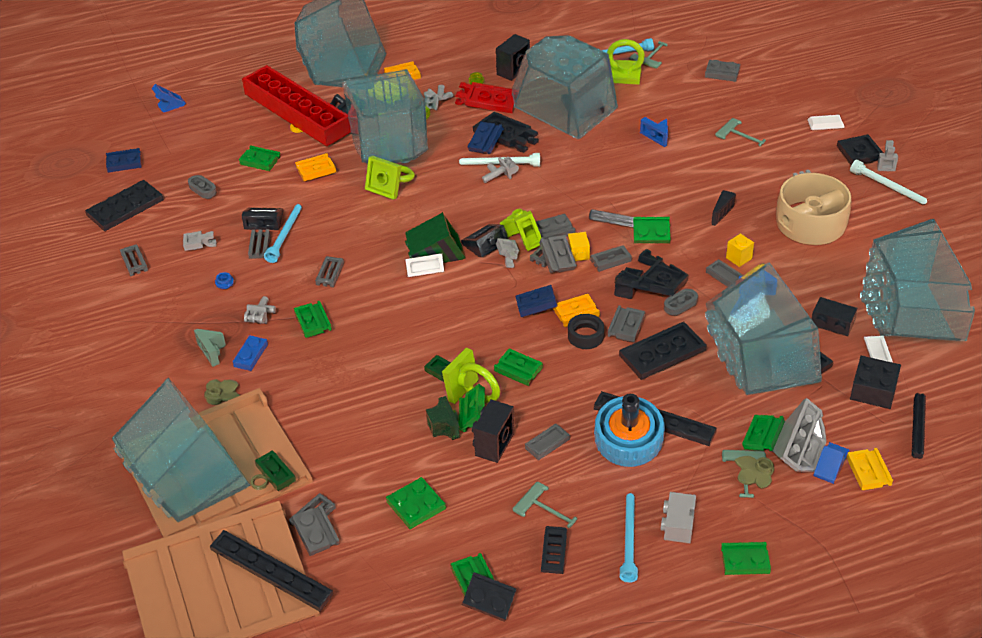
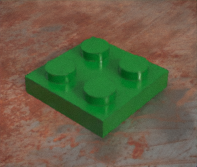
[386,477,446,529]

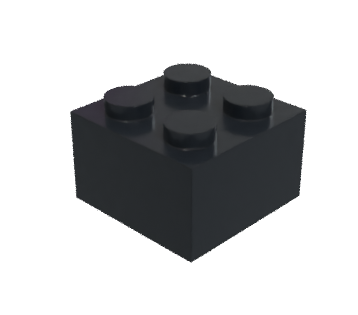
[495,34,530,81]
[850,355,901,409]
[472,399,514,463]

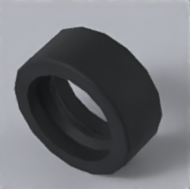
[568,314,604,349]

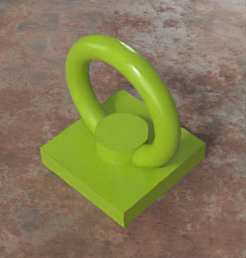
[607,39,645,84]
[365,156,415,200]
[442,348,500,404]

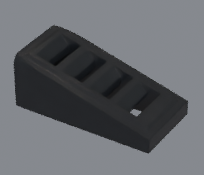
[711,190,736,226]
[614,267,644,299]
[541,526,567,574]

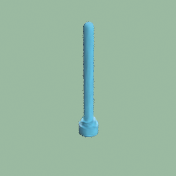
[595,38,654,57]
[264,204,302,263]
[620,493,638,583]

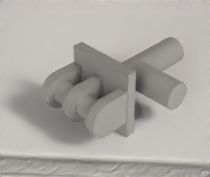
[422,85,453,110]
[482,157,519,183]
[244,296,276,324]

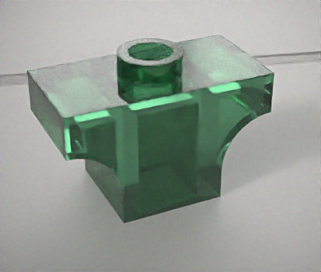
[426,396,460,440]

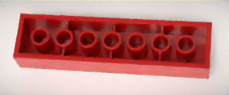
[242,65,352,146]

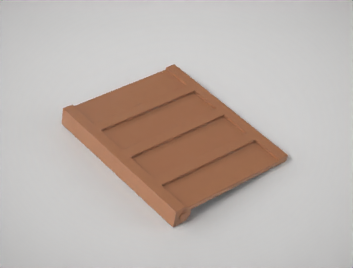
[119,388,313,538]
[122,501,320,638]

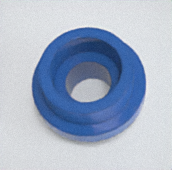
[215,272,234,289]

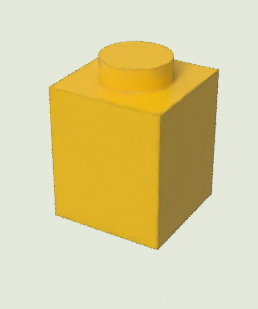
[568,232,590,261]
[726,233,754,267]

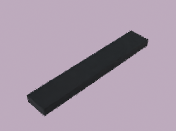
[594,391,717,447]
[210,530,333,612]

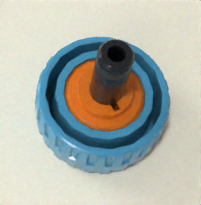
[594,393,664,467]

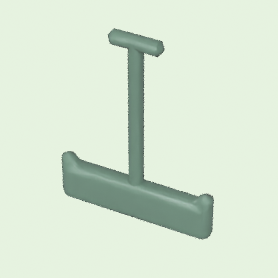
[629,41,668,69]
[715,118,766,146]
[722,450,766,498]
[512,482,577,528]

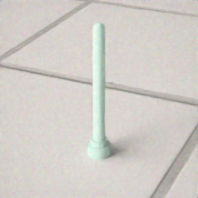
[459,153,540,167]
[850,160,927,204]

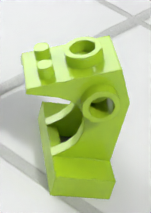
[500,209,542,251]

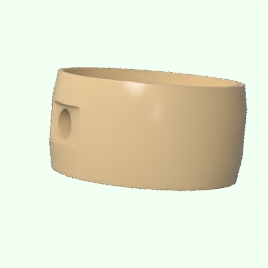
[776,173,851,245]

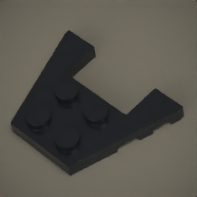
[614,249,689,296]

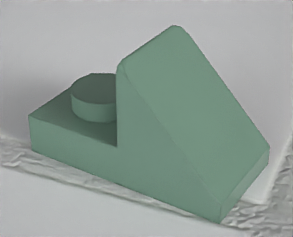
[194,329,226,367]

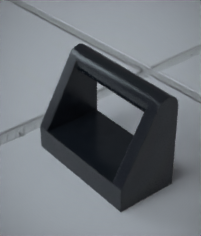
[242,207,283,230]
[461,224,509,257]

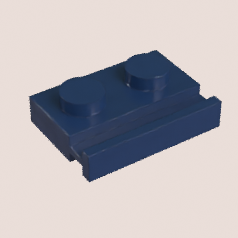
[467,122,503,154]
[106,148,142,173]
[515,285,557,317]

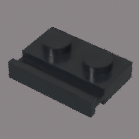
[461,572,516,622]

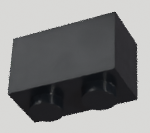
[811,297,858,336]

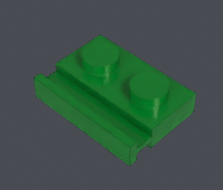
[239,145,281,171]
[633,217,670,243]
[294,301,332,338]
[494,348,543,386]
[458,384,485,432]
[742,415,785,451]
[721,542,771,575]
[450,553,494,596]

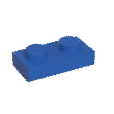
[233,335,268,371]

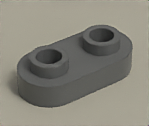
[188,175,217,199]
[664,289,698,315]

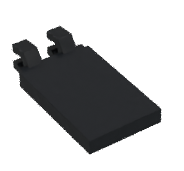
[472,111,539,153]

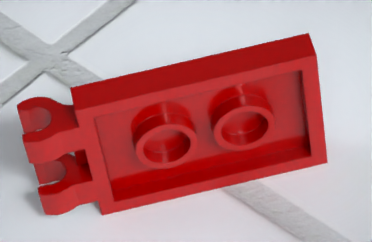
[455,82,519,113]

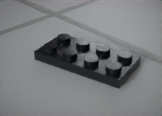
[85,180,164,231]
[619,321,707,380]

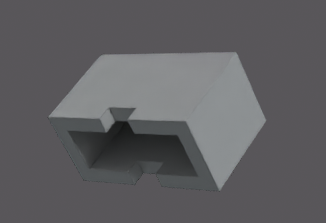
[661,492,696,544]

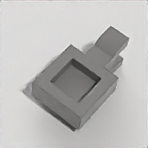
[877,140,898,171]
[183,231,216,251]
[496,238,519,268]

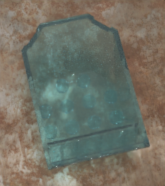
[294,0,386,90]
[511,35,618,139]
[342,69,428,163]
[860,219,975,341]
[705,262,822,395]
[112,377,250,522]

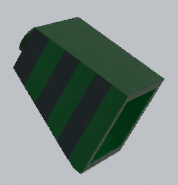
[405,212,466,263]

